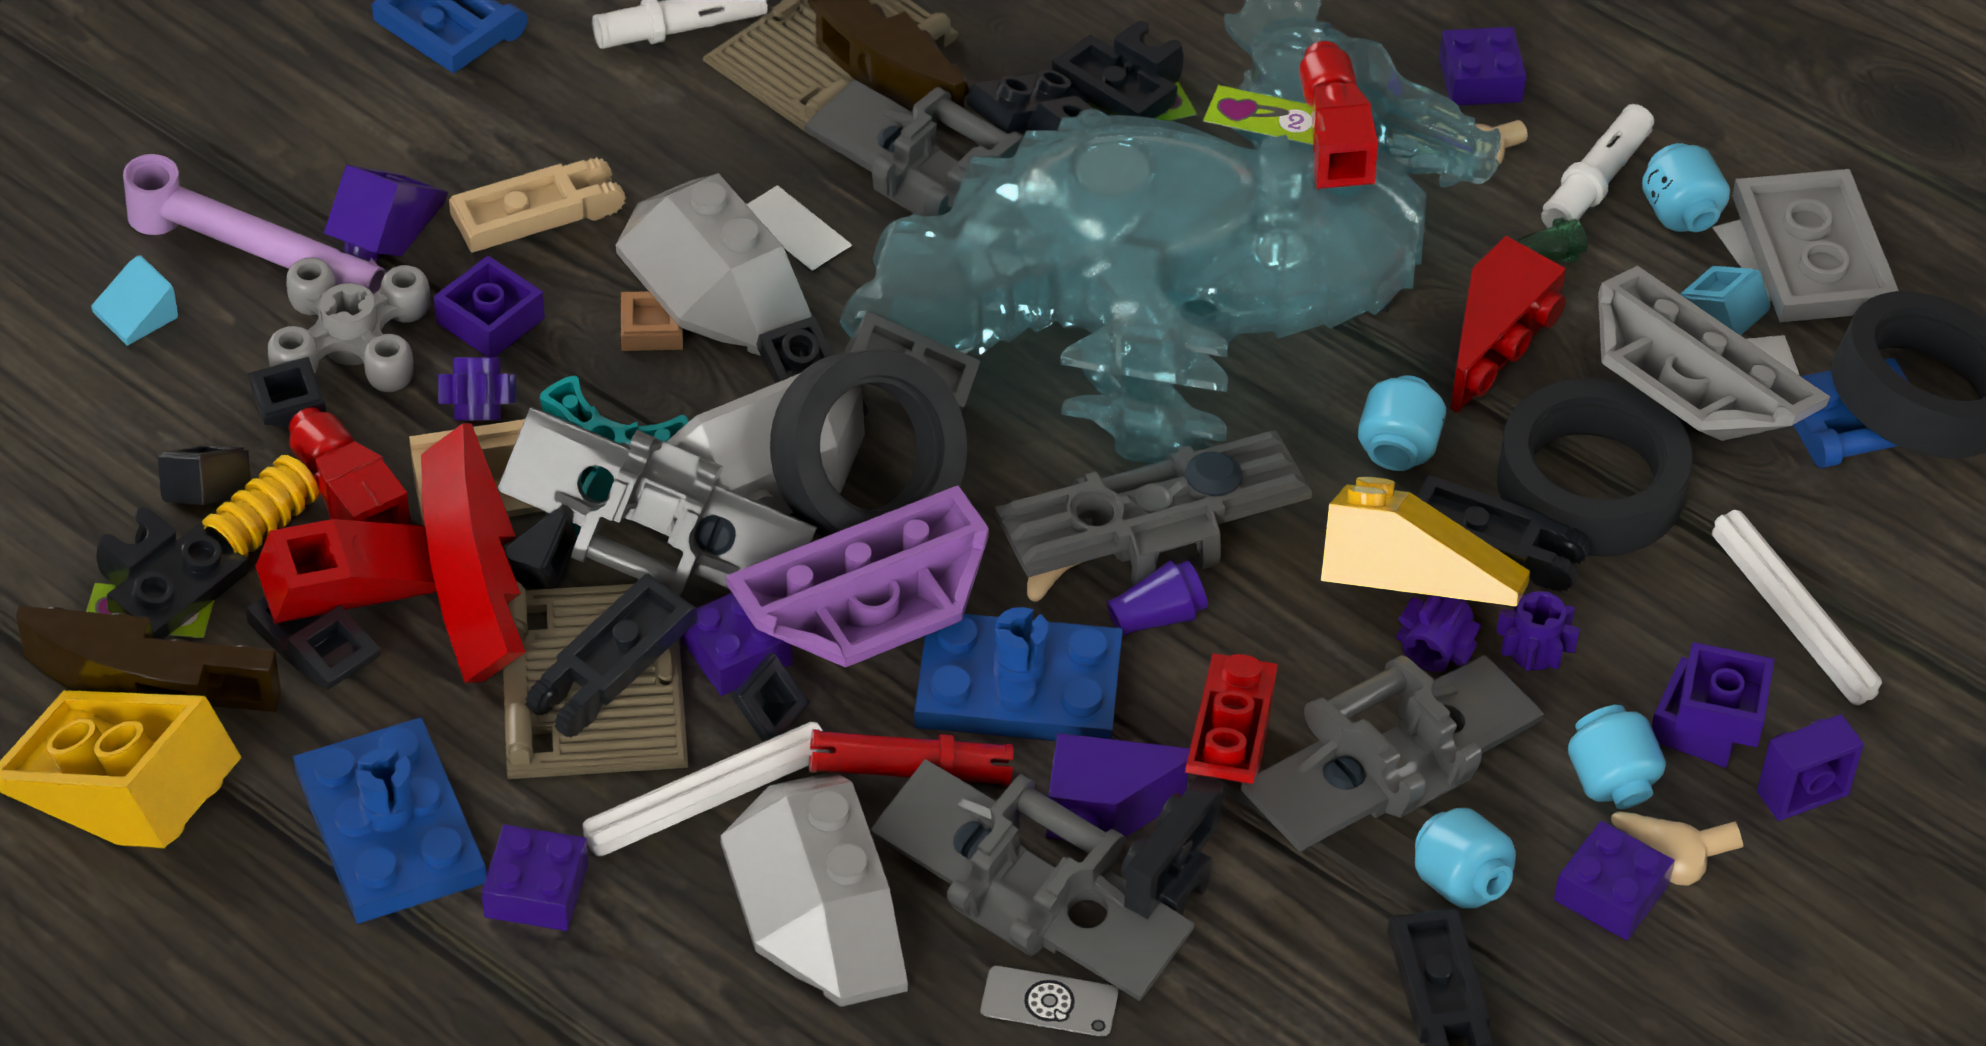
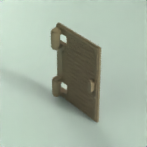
[703,0,958,137]
[503,582,688,779]

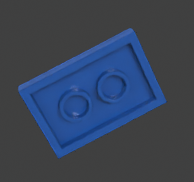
[914,607,1122,741]
[293,717,487,924]

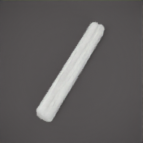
[1712,510,1882,705]
[583,722,829,857]

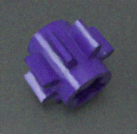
[438,357,516,420]
[1496,591,1580,671]
[1396,595,1481,672]

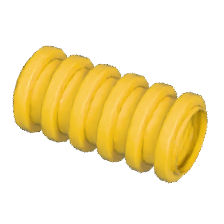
[202,455,319,558]

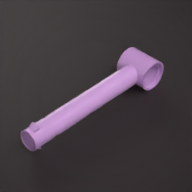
[123,154,385,294]

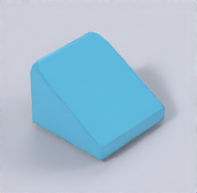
[91,255,178,346]
[1681,266,1770,336]

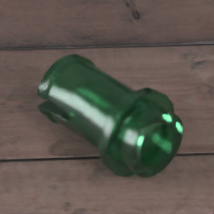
[1513,217,1588,263]

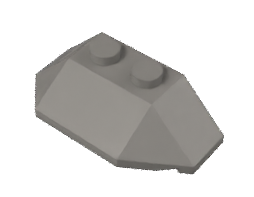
[616,173,812,356]
[1598,266,1830,441]
[643,373,865,526]
[721,772,908,1007]

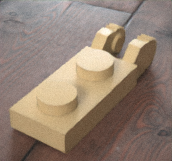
[449,157,626,253]

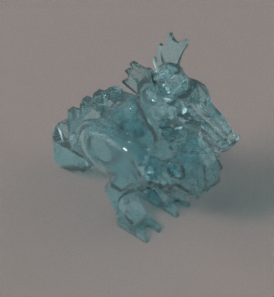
[839,0,1501,464]

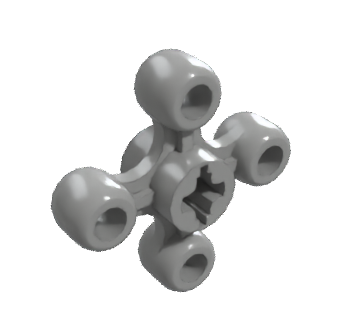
[268,258,430,392]

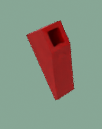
[1450,236,1566,413]
[256,519,437,624]
[1185,653,1278,784]

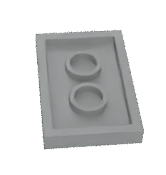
[1732,169,1899,322]

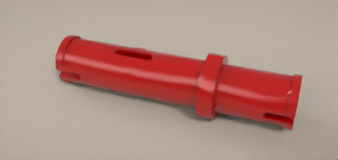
[809,729,1013,787]

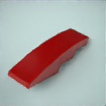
[421,423,526,683]

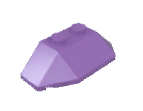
[726,485,989,668]

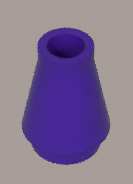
[1107,560,1208,637]

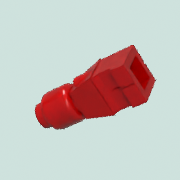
[1298,41,1378,189]
[289,407,411,525]

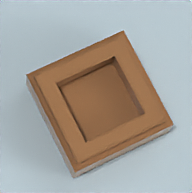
[621,291,683,351]

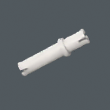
[592,0,767,49]
[1541,104,1654,234]

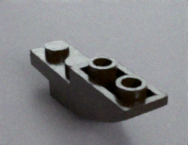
[807,0,968,124]
[16,605,281,712]

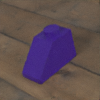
[324,164,448,262]
[1046,733,1190,840]

